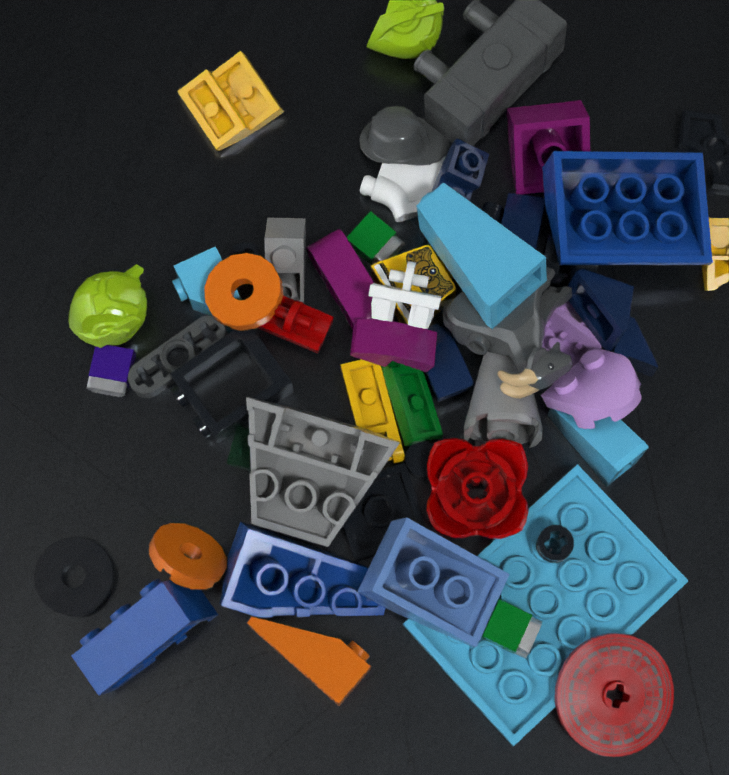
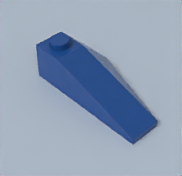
[220,521,386,618]

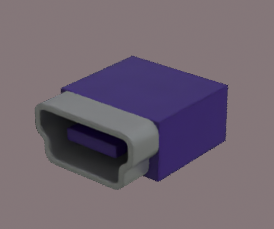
[86,345,136,397]

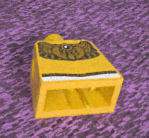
[371,245,457,324]

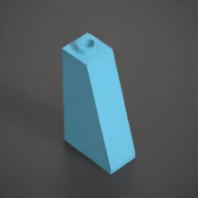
[416,183,547,329]

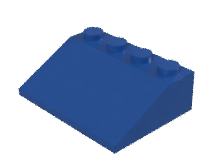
[542,151,713,265]

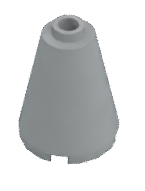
[463,352,543,448]

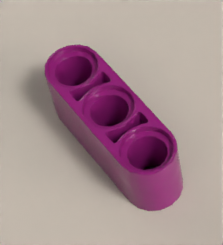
[306,229,394,330]

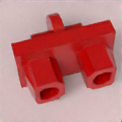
[258,295,334,354]

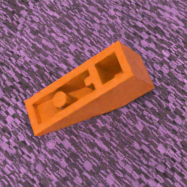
[247,617,371,706]

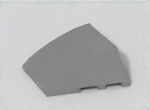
[246,397,400,547]

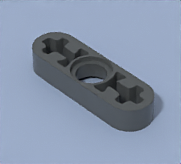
[128,315,227,398]

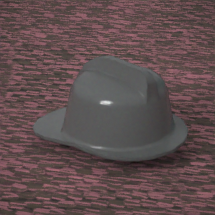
[359,105,449,166]

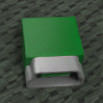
[346,211,405,265]
[481,599,542,659]

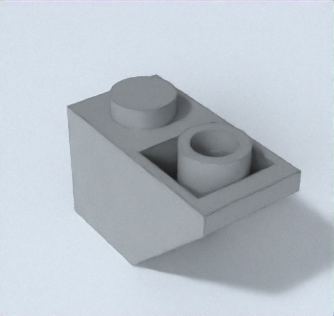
[264,218,306,303]

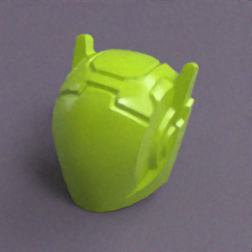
[367,0,445,59]
[68,264,147,348]

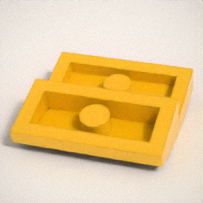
[177,51,284,151]

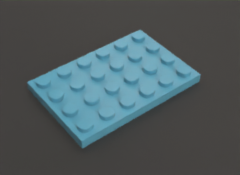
[403,464,688,747]

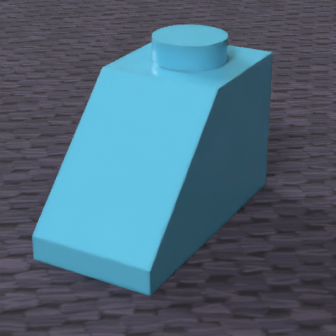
[172,246,242,316]

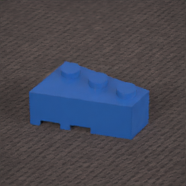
[71,579,219,696]

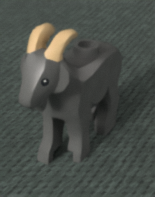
[439,267,573,399]

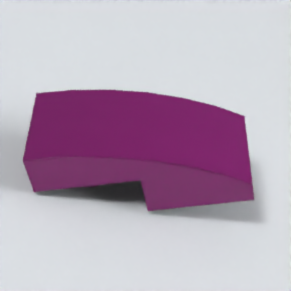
[350,319,437,372]

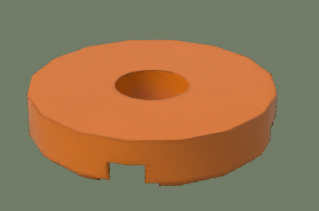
[204,253,283,331]
[149,523,227,590]

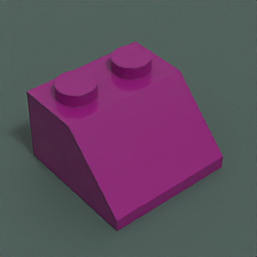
[507,100,590,194]

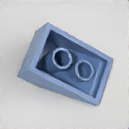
[357,517,510,647]

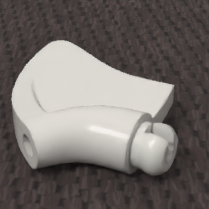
[360,156,446,222]

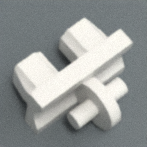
[368,261,442,329]

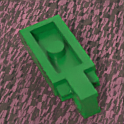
[382,361,443,446]

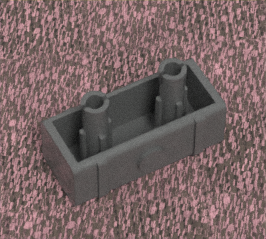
[414,0,567,146]

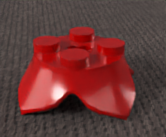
[427,438,529,539]

